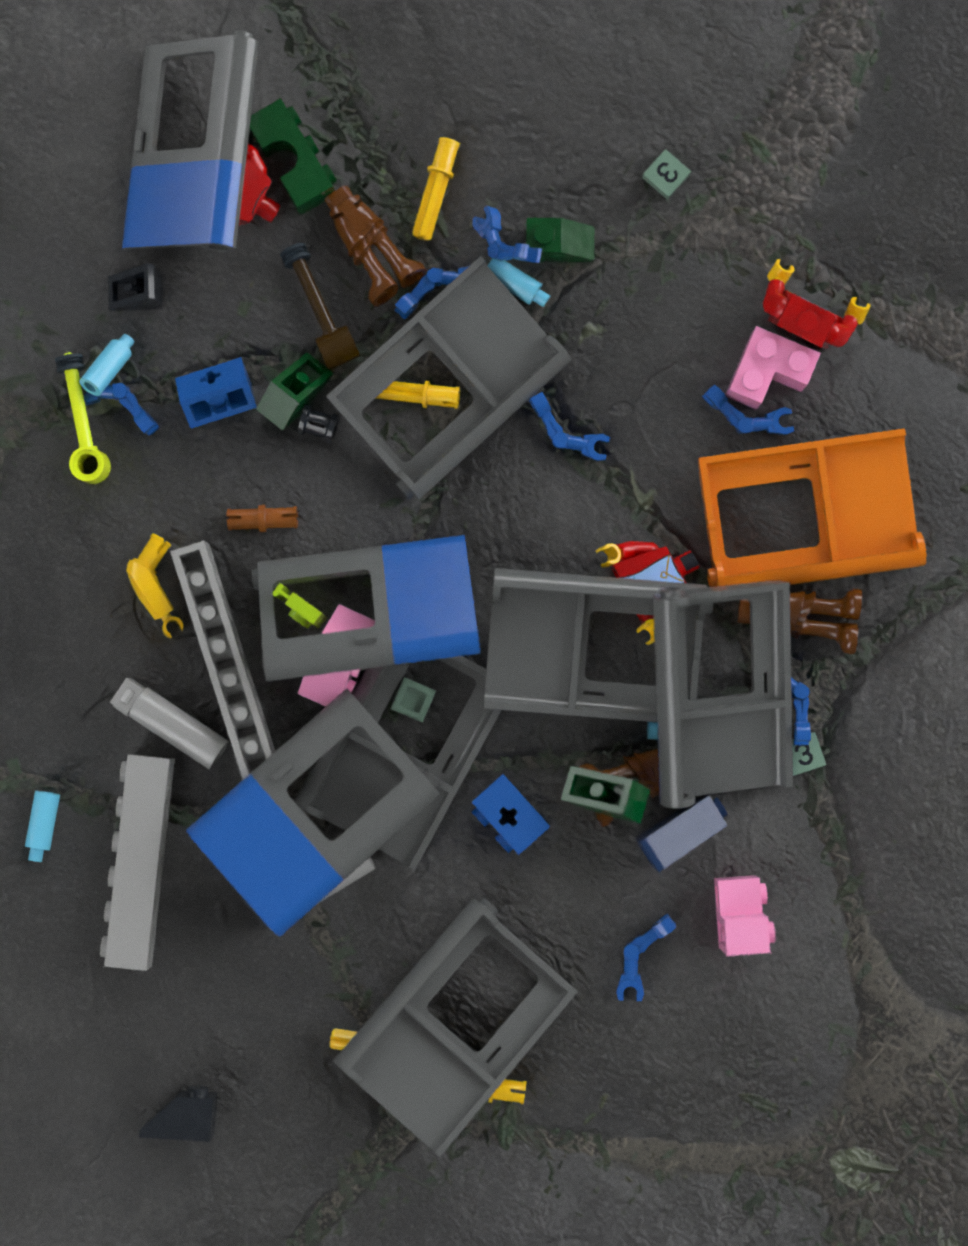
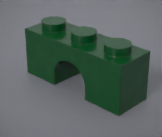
[250,98,337,215]

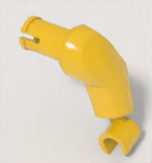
[126,533,183,638]

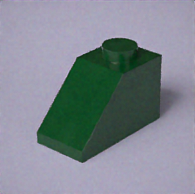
[526,218,594,262]
[256,353,334,431]
[561,766,650,824]

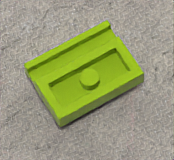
[272,583,327,629]

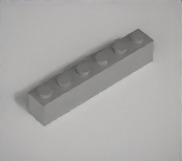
[100,754,175,971]

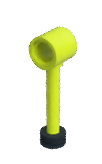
[55,353,111,484]

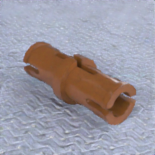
[227,505,298,532]

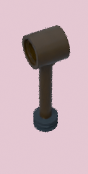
[280,243,360,370]

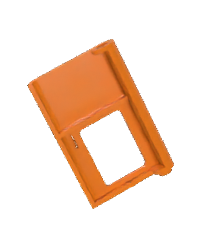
[698,428,927,587]

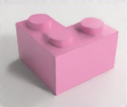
[725,326,821,410]
[298,604,375,707]
[714,875,775,956]

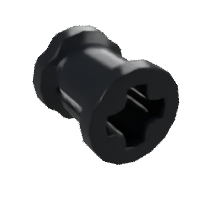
[297,404,340,444]

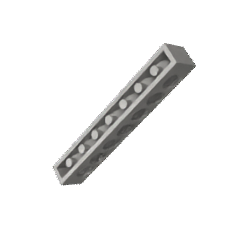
[170,541,290,796]

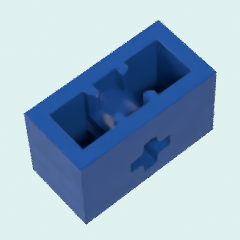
[175,357,257,429]
[471,774,550,855]

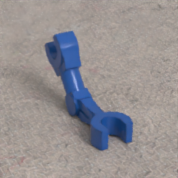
[472,206,542,263]
[395,266,469,320]
[80,377,160,436]
[702,385,794,436]
[529,392,610,461]
[791,677,811,745]
[616,913,677,1001]

